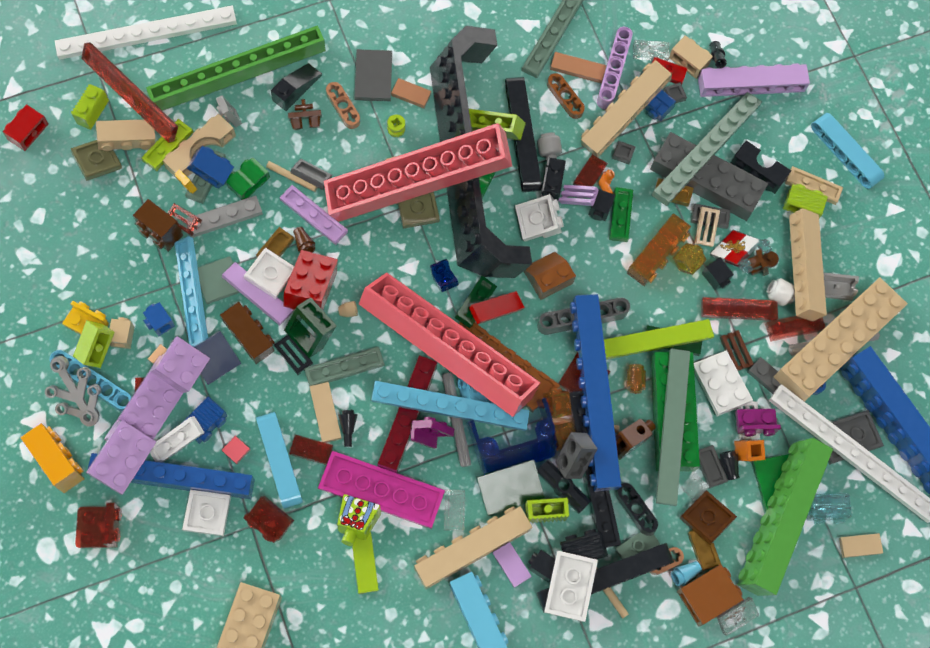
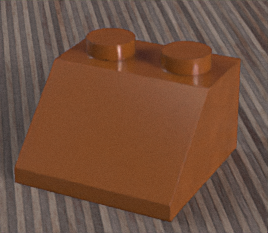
[524,252,576,300]

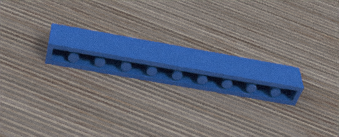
[570,294,621,492]

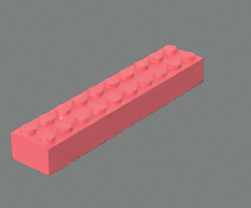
[324,123,512,222]
[359,273,540,417]

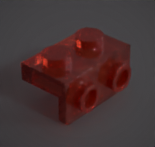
[243,496,295,543]

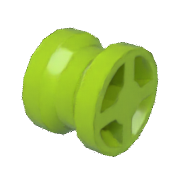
[387,114,405,137]

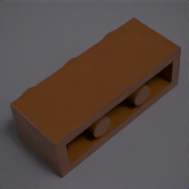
[220,302,275,364]

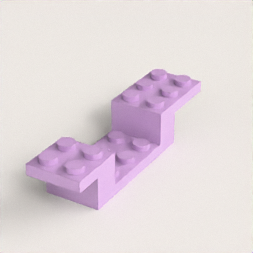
[86,336,210,495]

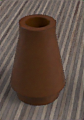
[293,227,315,253]

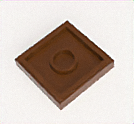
[680,490,737,545]

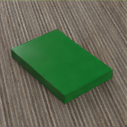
[752,454,789,512]

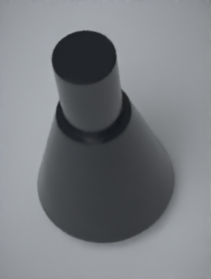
[338,410,358,447]

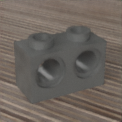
[555,432,597,479]

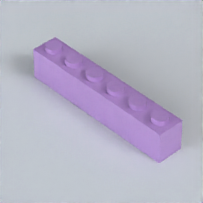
[698,63,810,97]

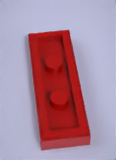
[469,291,525,325]

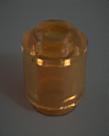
[626,364,646,394]

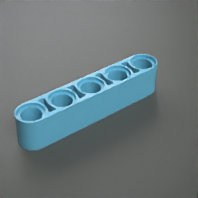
[811,113,885,189]
[50,350,132,413]
[256,412,303,509]

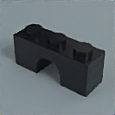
[730,140,791,194]

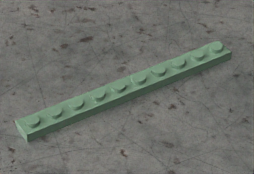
[651,92,762,206]

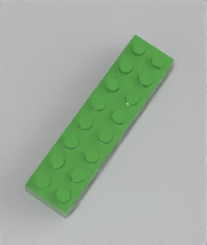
[737,438,833,596]

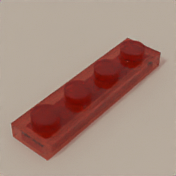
[701,297,778,321]

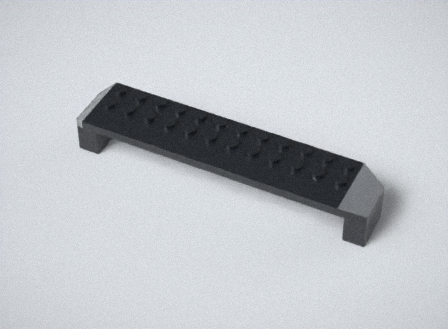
[430,26,532,278]

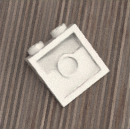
[515,194,564,241]

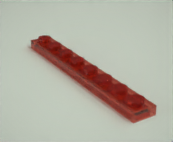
[81,42,178,143]

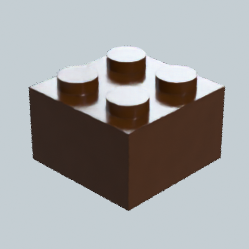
[133,199,184,252]

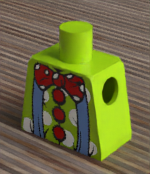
[337,494,381,546]

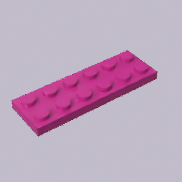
[318,451,445,529]

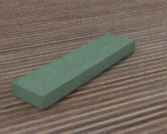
[304,346,385,386]

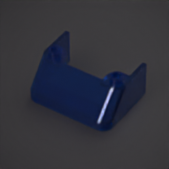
[466,398,557,474]

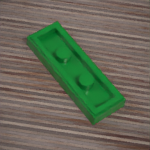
[609,187,634,242]

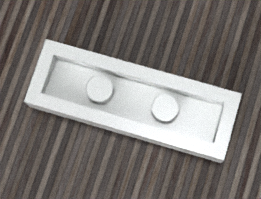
[150,416,205,463]

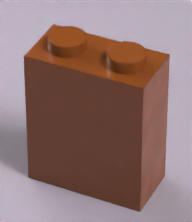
[677,564,744,627]

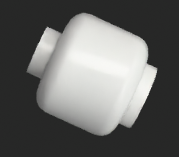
[766,278,795,306]

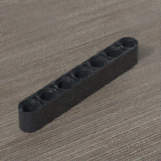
[505,77,541,193]
[536,543,674,613]

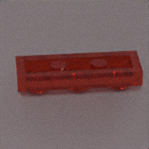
[765,316,826,342]

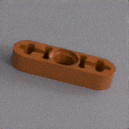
[547,73,585,119]

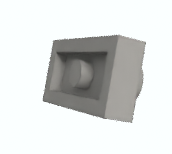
[216,95,242,127]

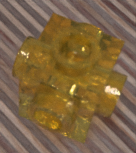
[673,243,707,275]

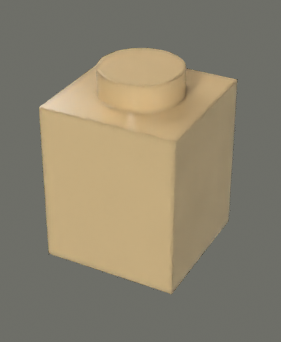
[110,317,135,349]

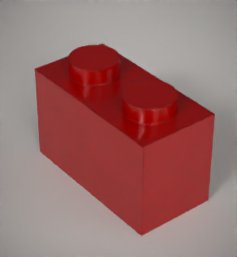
[2,104,49,151]

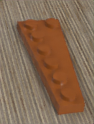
[458,322,560,413]

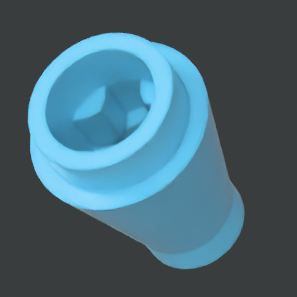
[670,561,702,586]

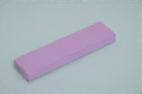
[280,185,348,245]
[222,262,293,326]

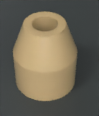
[338,301,358,318]

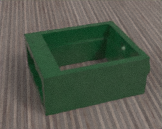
[284,297,337,358]

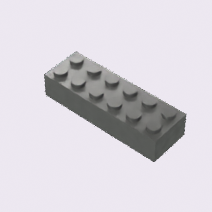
[650,132,768,221]

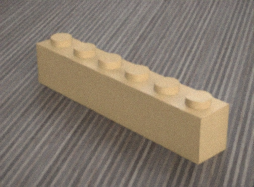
[581,60,672,159]
[789,208,827,321]
[414,506,533,590]

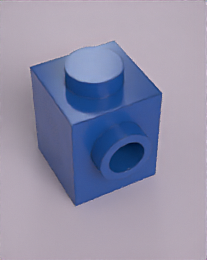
[143,302,175,337]

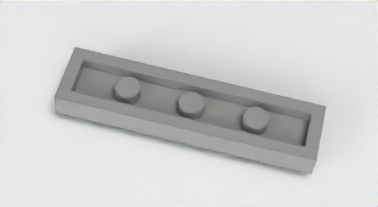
[184,196,263,238]

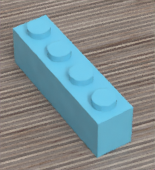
[449,572,509,648]

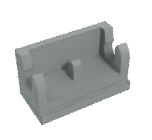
[823,272,859,301]

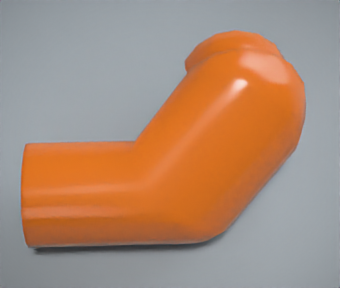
[599,169,615,194]

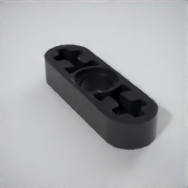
[616,483,658,536]

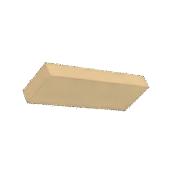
[785,166,843,205]
[309,382,342,444]

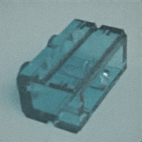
[806,493,852,524]

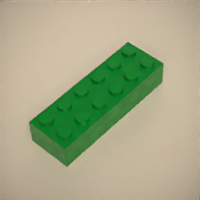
[651,352,700,472]

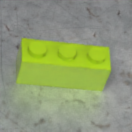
[469,109,525,140]

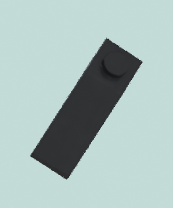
[271,63,322,111]

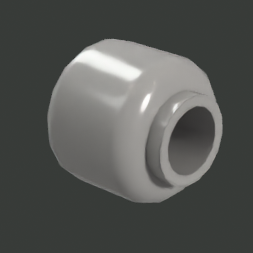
[537,132,562,160]

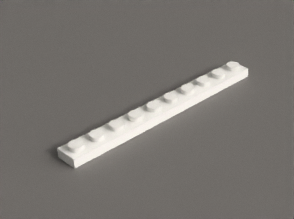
[55,5,237,60]
[769,384,930,523]

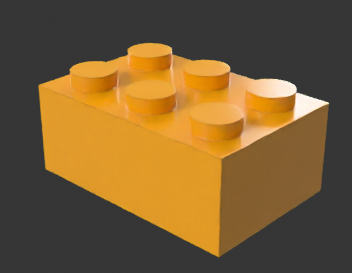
[20,423,84,493]

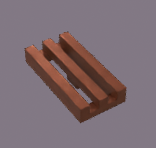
[720,330,754,371]

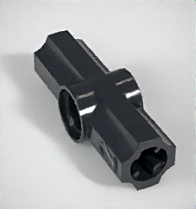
[537,459,591,514]

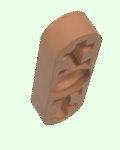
[326,82,360,129]

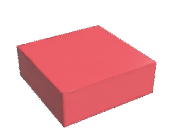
[222,436,250,464]

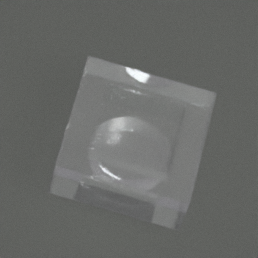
[680,473,709,501]

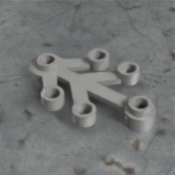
[45,356,101,426]

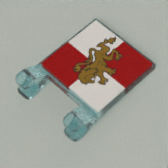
[710,230,772,273]

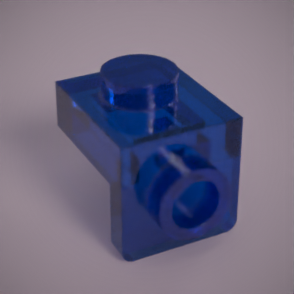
[430,259,459,292]

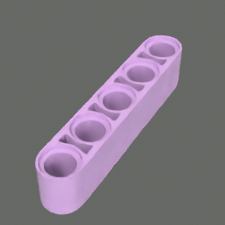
[597,26,633,110]

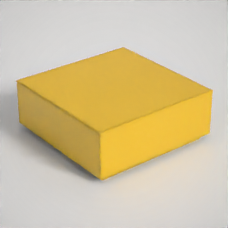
[175,169,198,194]

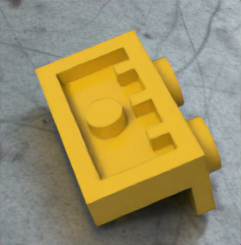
[62,301,109,335]

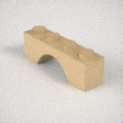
[163,114,236,182]

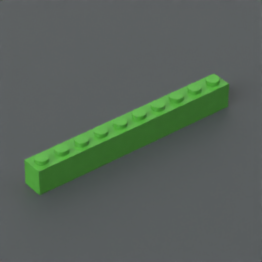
[146,25,326,113]

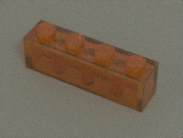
[627,213,691,287]

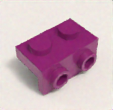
[411,417,455,449]

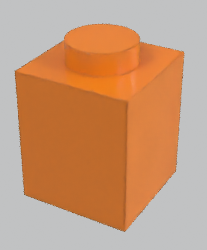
[734,440,766,461]

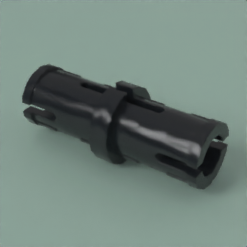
[709,41,727,68]

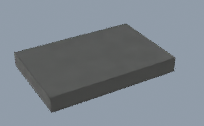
[354,49,392,101]
[818,410,884,465]

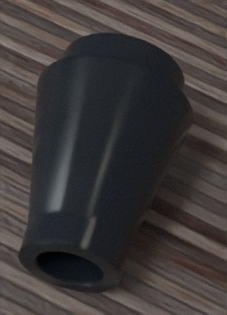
[719,450,740,480]

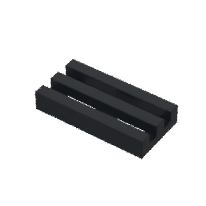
[274,335,313,375]

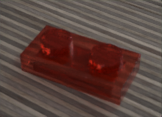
[289,435,333,465]

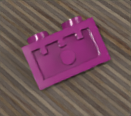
[735,409,781,437]

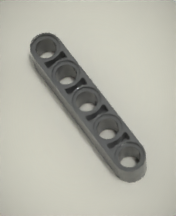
[538,298,630,335]

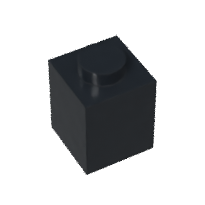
[588,189,616,221]
[702,257,734,290]
[528,550,555,583]

